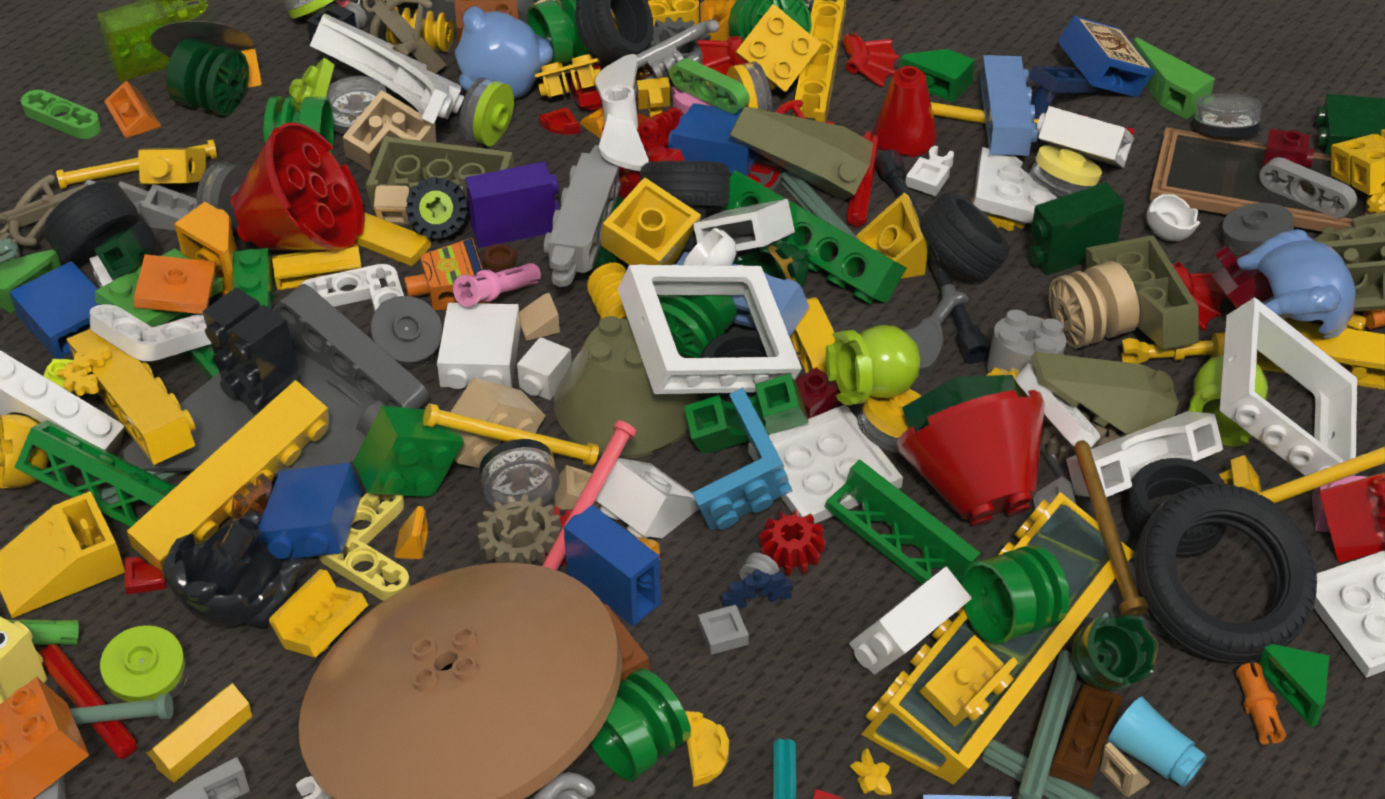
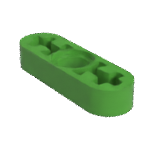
[669,58,750,114]
[21,90,101,139]

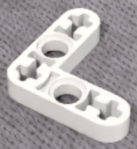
[300,264,404,312]
[90,304,211,361]
[1015,363,1100,449]

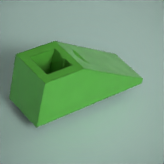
[1133,37,1215,120]

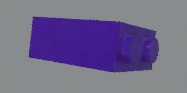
[465,161,560,248]

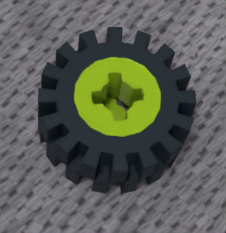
[405,177,469,239]

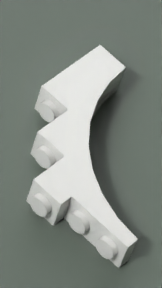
[310,13,464,124]

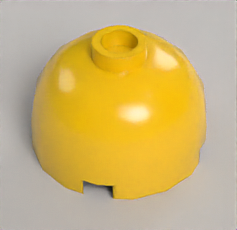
[0,414,50,489]

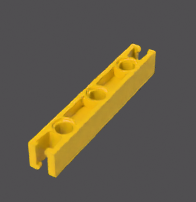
[792,0,846,123]

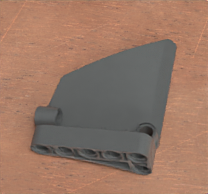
[123,284,429,477]

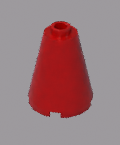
[873,66,937,157]

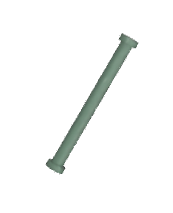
[70,694,174,725]

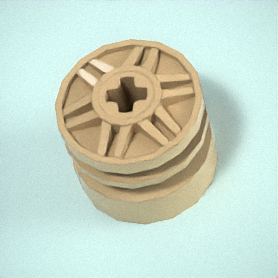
[1049,260,1140,349]

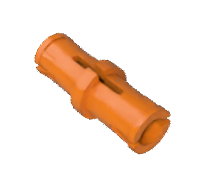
[1236,663,1286,745]

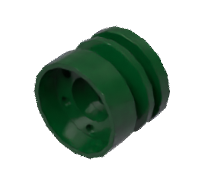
[166,38,249,116]

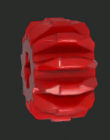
[759,508,826,577]

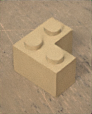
[343,90,436,171]
[451,377,546,468]

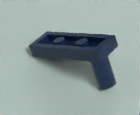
[1028,66,1105,119]

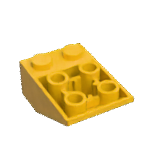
[0,491,125,618]

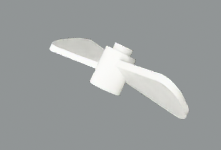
[595,54,649,171]

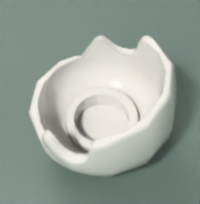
[1147,194,1200,242]
[683,228,736,266]

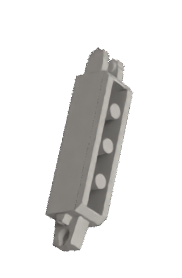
[544,145,621,287]

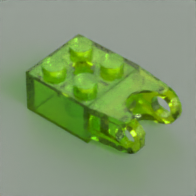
[96,0,209,83]

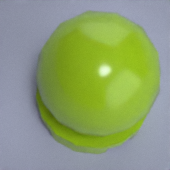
[826,325,921,405]
[1188,354,1268,447]

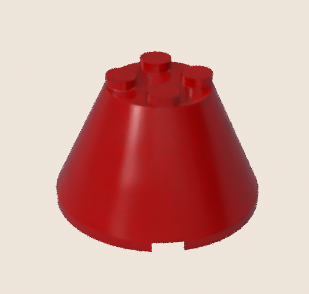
[230,122,364,251]
[896,390,1045,527]

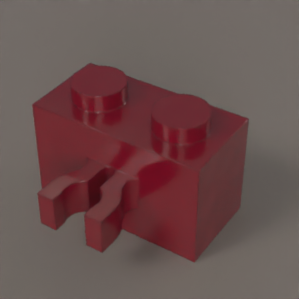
[1212,246,1274,309]

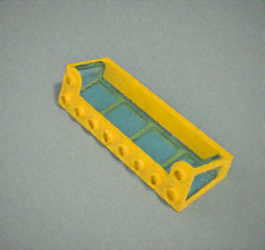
[861,492,1135,785]

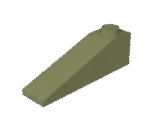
[729,106,873,201]

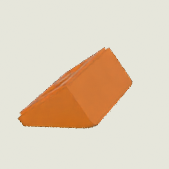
[104,81,161,138]

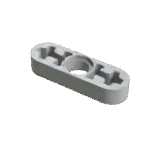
[1260,157,1357,218]

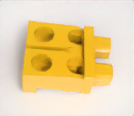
[1331,129,1385,195]

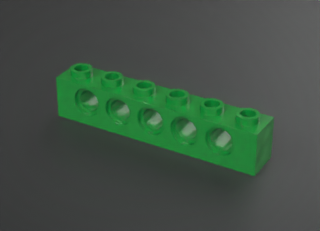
[721,170,907,304]

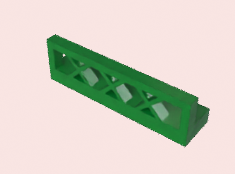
[14,421,176,527]
[824,459,980,584]

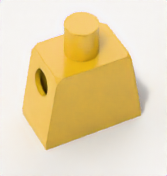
[138,148,207,184]

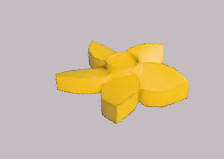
[850,748,892,795]

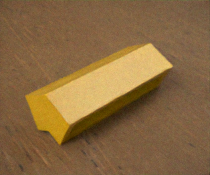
[272,244,362,290]
[147,683,253,783]

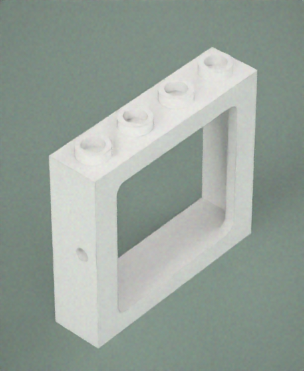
[618,264,802,394]
[1220,297,1357,476]

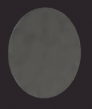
[151,21,254,57]

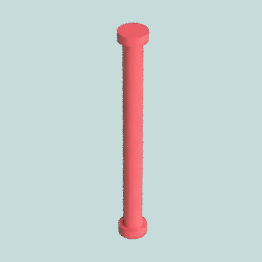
[542,420,637,570]

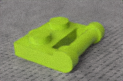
[289,58,334,111]

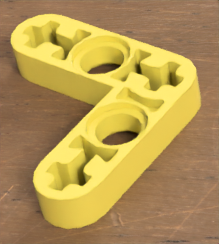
[319,493,411,601]

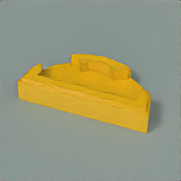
[685,711,729,787]

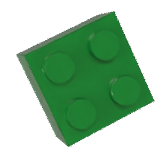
[353,405,464,497]

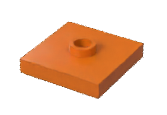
[134,255,216,314]

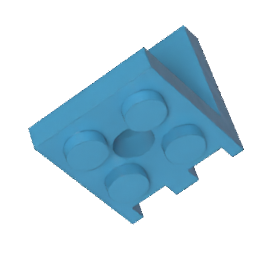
[692,388,793,531]

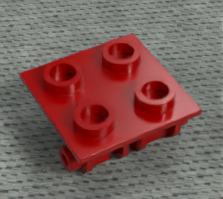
[602,107,683,148]
[1319,472,1385,563]

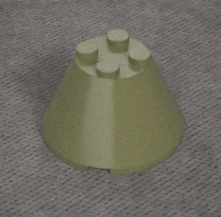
[554,316,699,458]

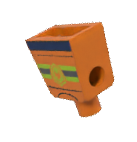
[404,238,489,310]

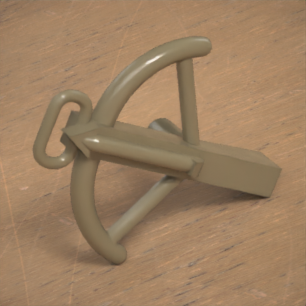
[363,0,447,74]
[0,175,88,246]

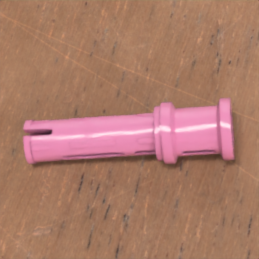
[453,263,541,307]

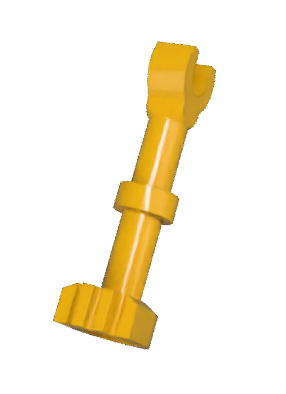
[1121,332,1225,364]

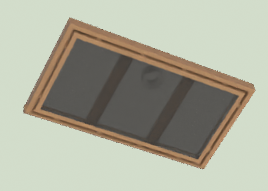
[1149,127,1382,231]

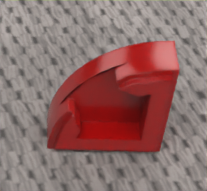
[538,107,581,135]
[125,557,167,595]

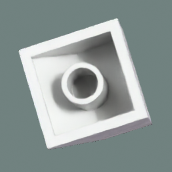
[596,458,699,539]

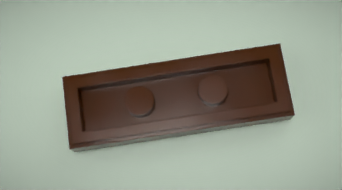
[1049,684,1123,789]

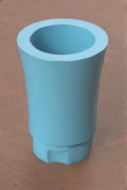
[1107,697,1207,788]

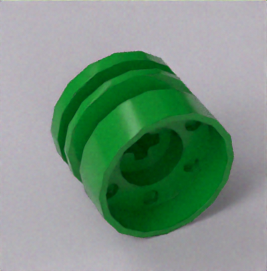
[527,0,594,65]
[729,0,812,41]
[263,96,334,154]
[658,295,737,358]
[961,544,1070,644]
[590,668,691,782]

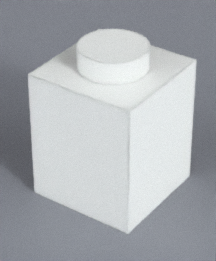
[517,337,572,400]

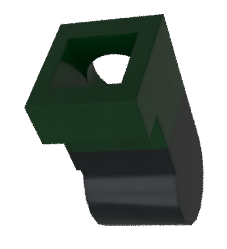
[94,222,156,280]

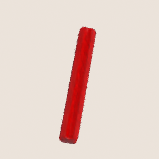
[847,131,879,228]
[39,644,138,759]

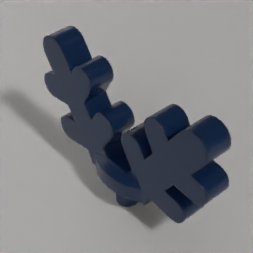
[721,569,793,608]

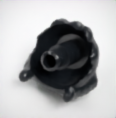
[162,509,305,628]

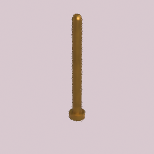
[1074,440,1148,616]

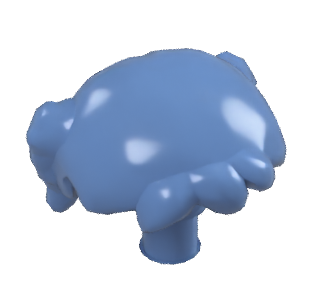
[455,6,554,99]
[1237,229,1356,338]

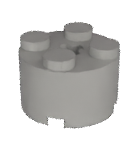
[987,310,1066,373]

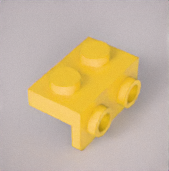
[269,569,368,658]
[919,635,1019,727]

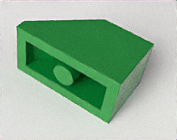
[900,49,975,103]

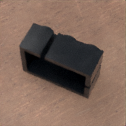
[202,287,303,415]

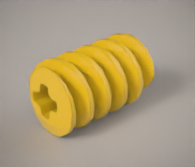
[386,6,455,53]
[587,263,628,319]

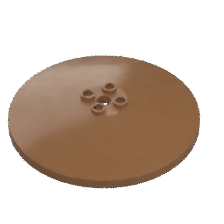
[299,563,622,799]

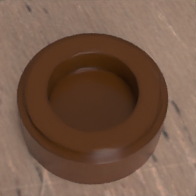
[482,243,517,273]

